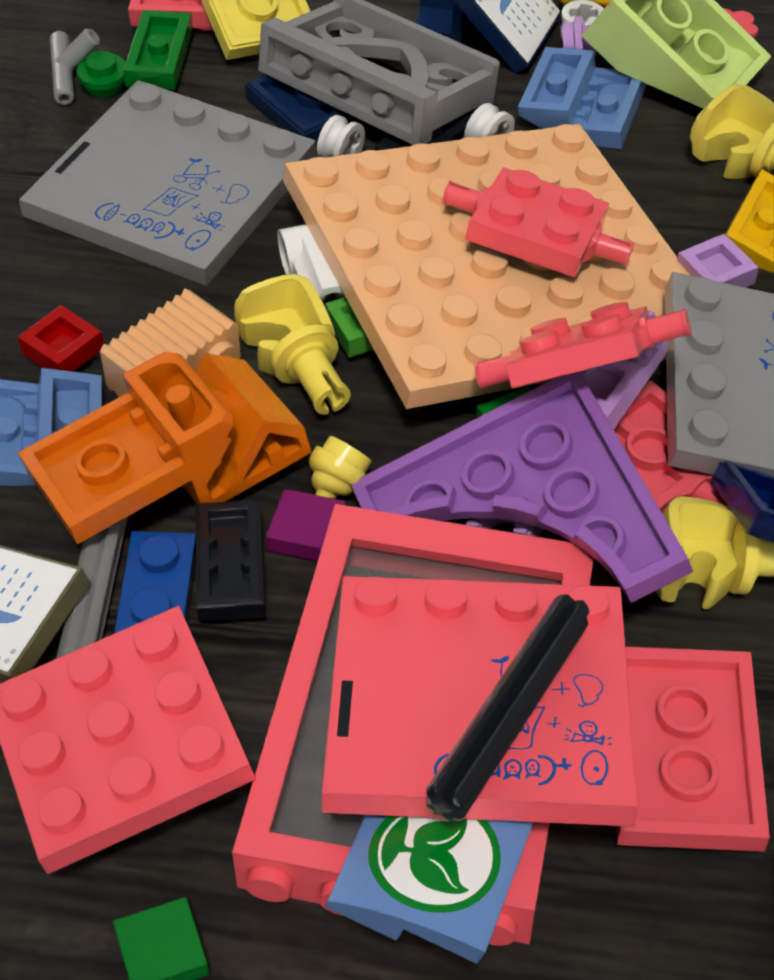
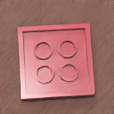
[0,606,256,874]

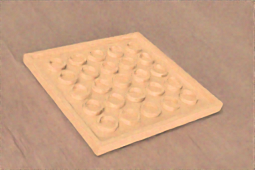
[283,124,691,409]

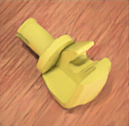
[690,84,774,179]
[234,274,351,415]
[656,496,774,609]

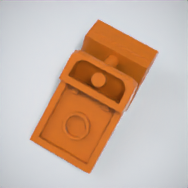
[17,352,312,545]

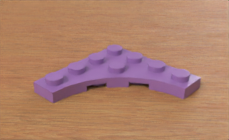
[351,371,693,603]

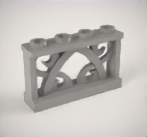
[258,0,499,145]

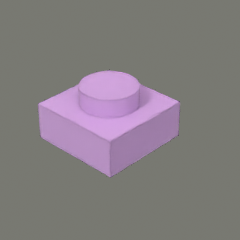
[677,234,759,288]

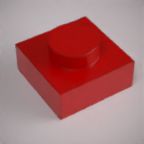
[18,305,104,372]

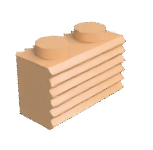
[100,288,241,397]

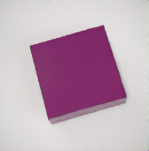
[266,489,345,561]

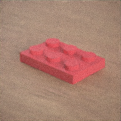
[616,647,770,852]

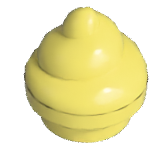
[309,436,372,499]

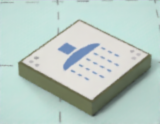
[0,546,90,683]

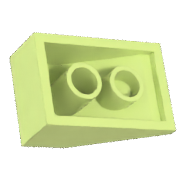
[582,0,771,109]

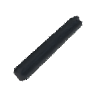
[426,594,590,822]

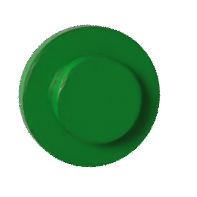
[77,51,126,98]

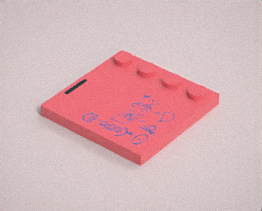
[322,576,638,827]

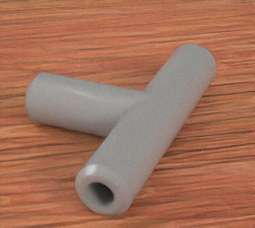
[49,29,100,105]

